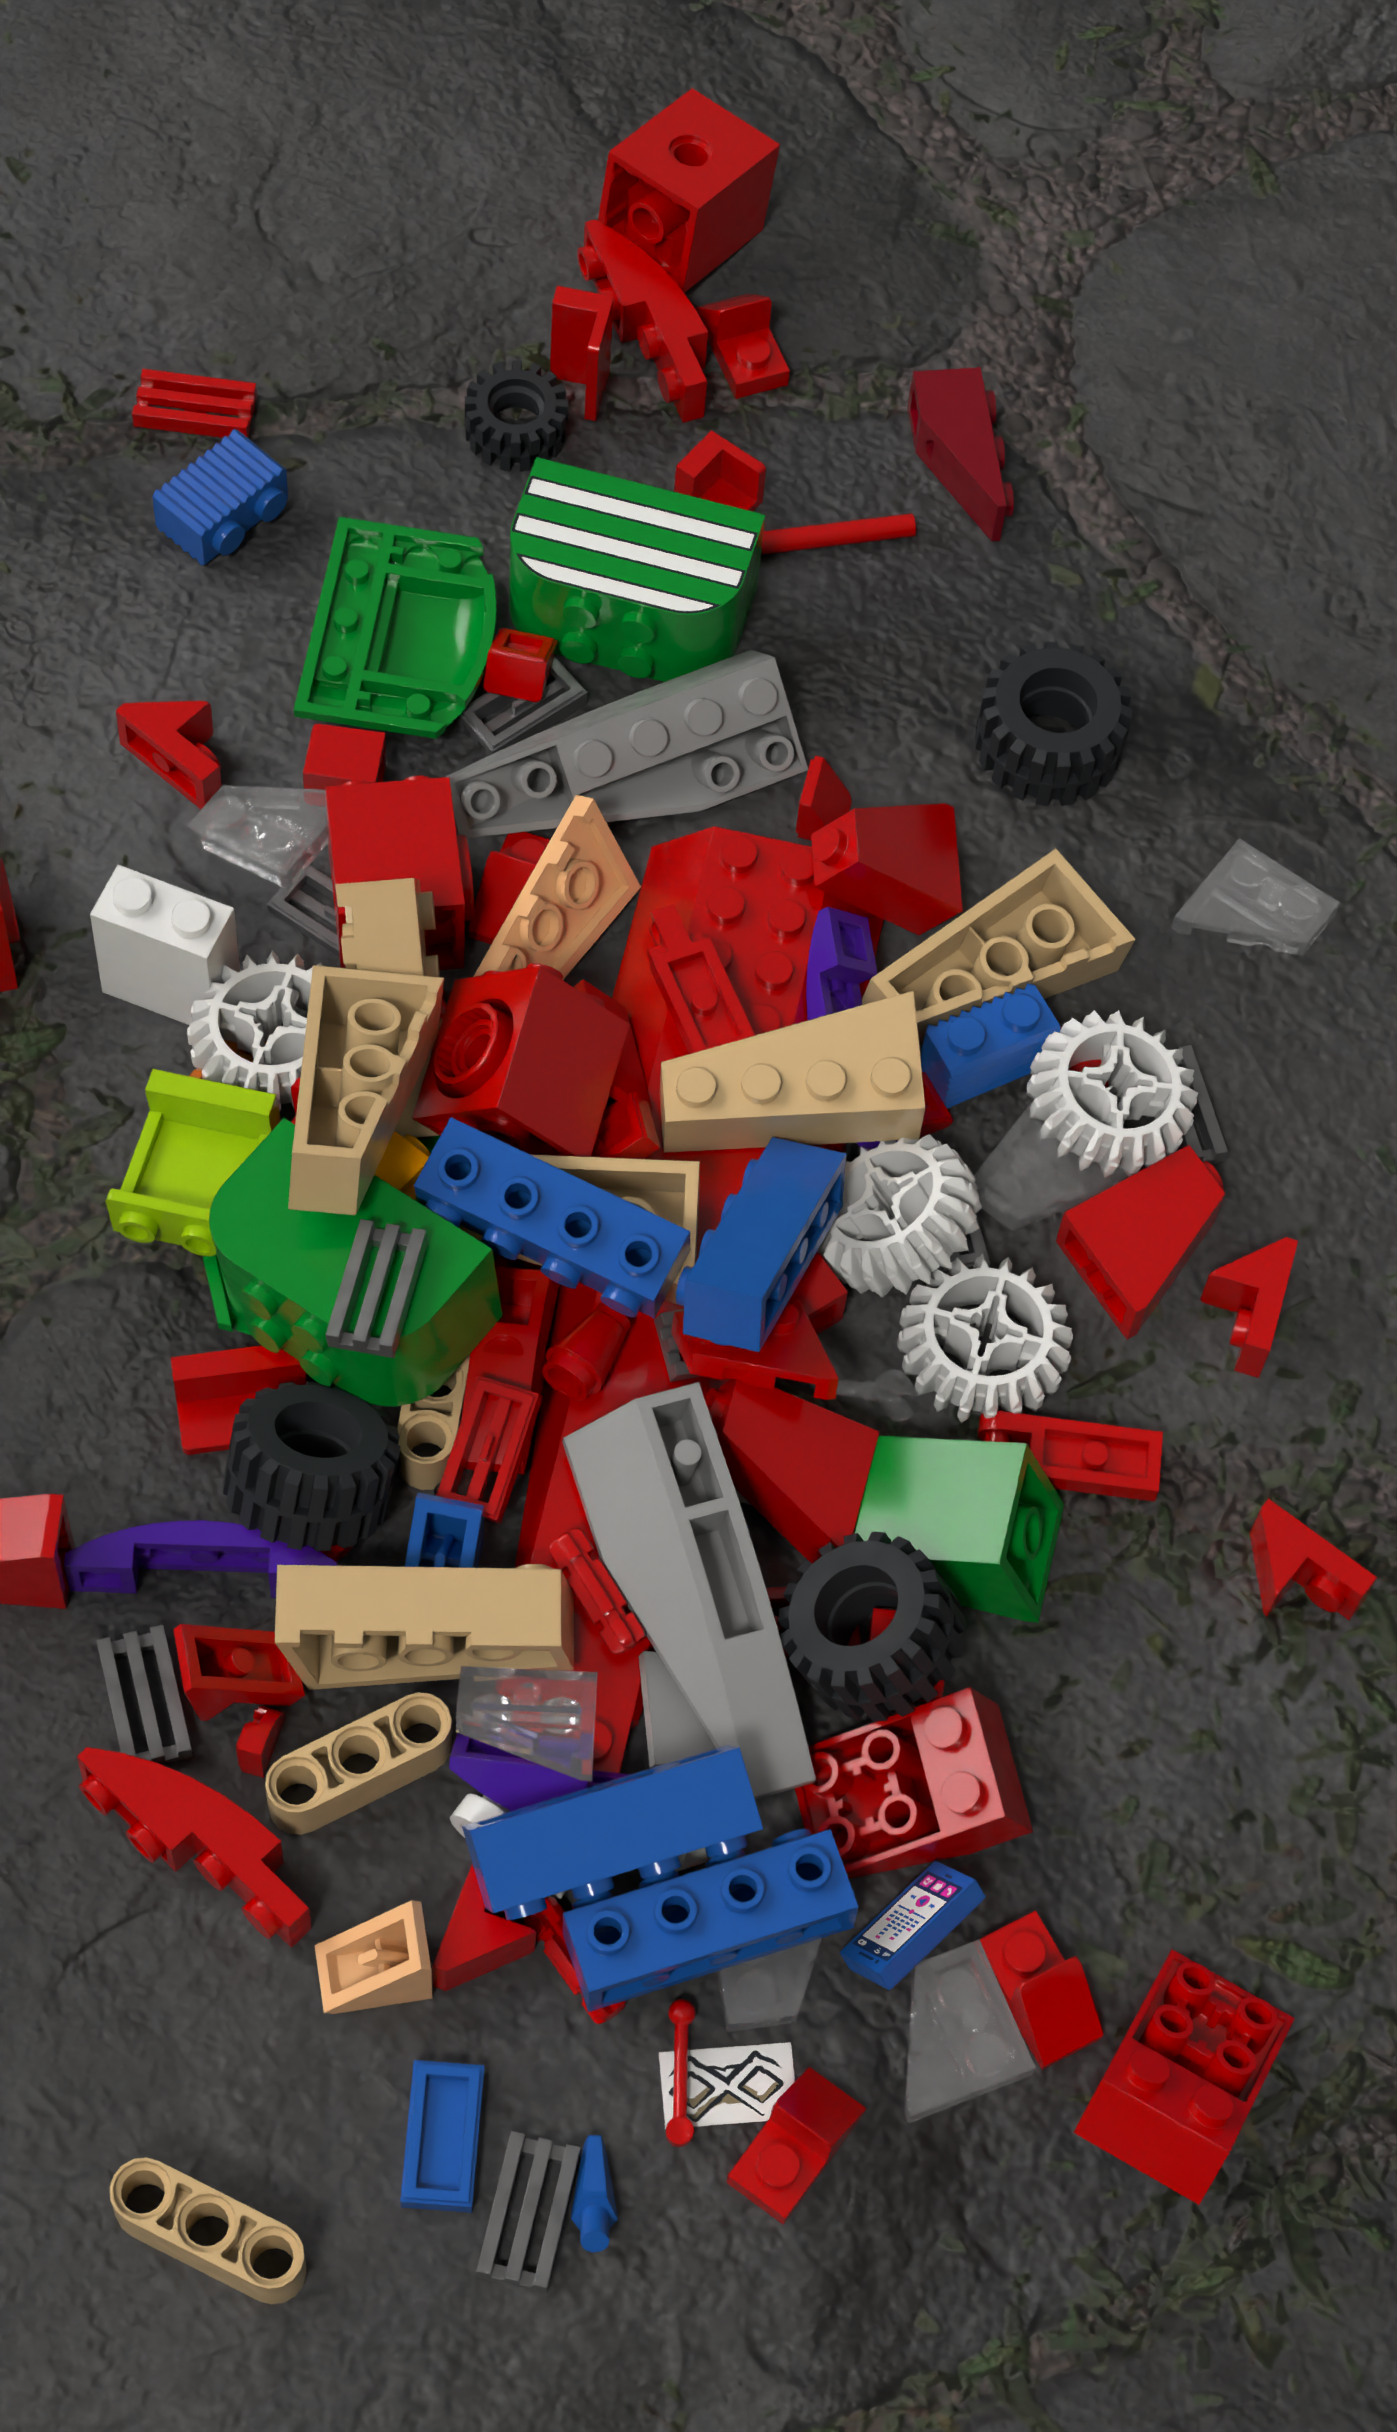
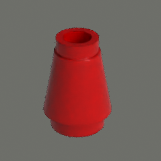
[542,1303,631,1401]

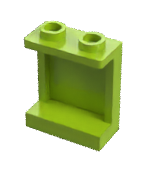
[105,1069,281,1256]

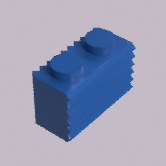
[152,429,288,565]
[920,983,1061,1108]

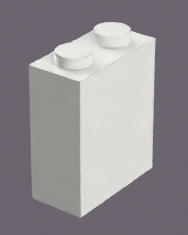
[90,865,240,1025]

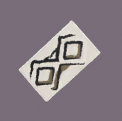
[659,2042,795,2129]

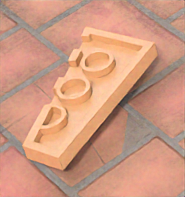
[473,795,641,980]

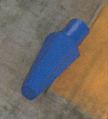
[571,2135,618,2252]

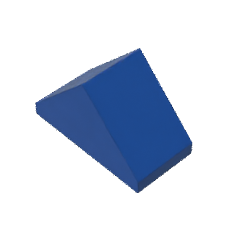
[405,1492,484,1568]

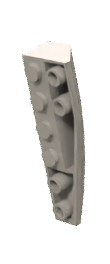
[446,650,808,838]
[562,1382,816,1800]

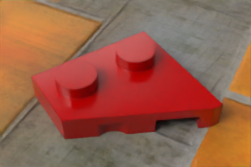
[671,1299,839,1400]

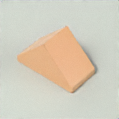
[315,1900,432,2014]

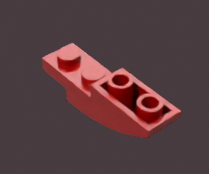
[577,219,708,423]
[462,1254,560,1474]
[77,1747,312,1948]

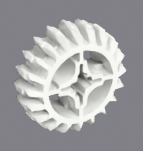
[187,950,322,1112]
[1026,1010,1198,1178]
[818,1134,982,1298]
[897,1253,1073,1423]

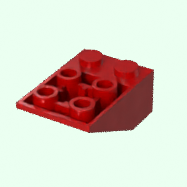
[795,1687,1033,1879]
[1073,1949,1295,2205]

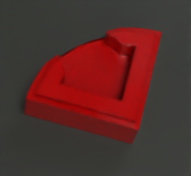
[236,1706,286,1778]

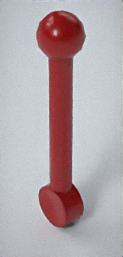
[665,1999,696,2147]

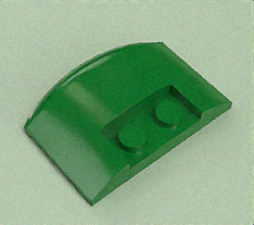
[293,517,496,739]

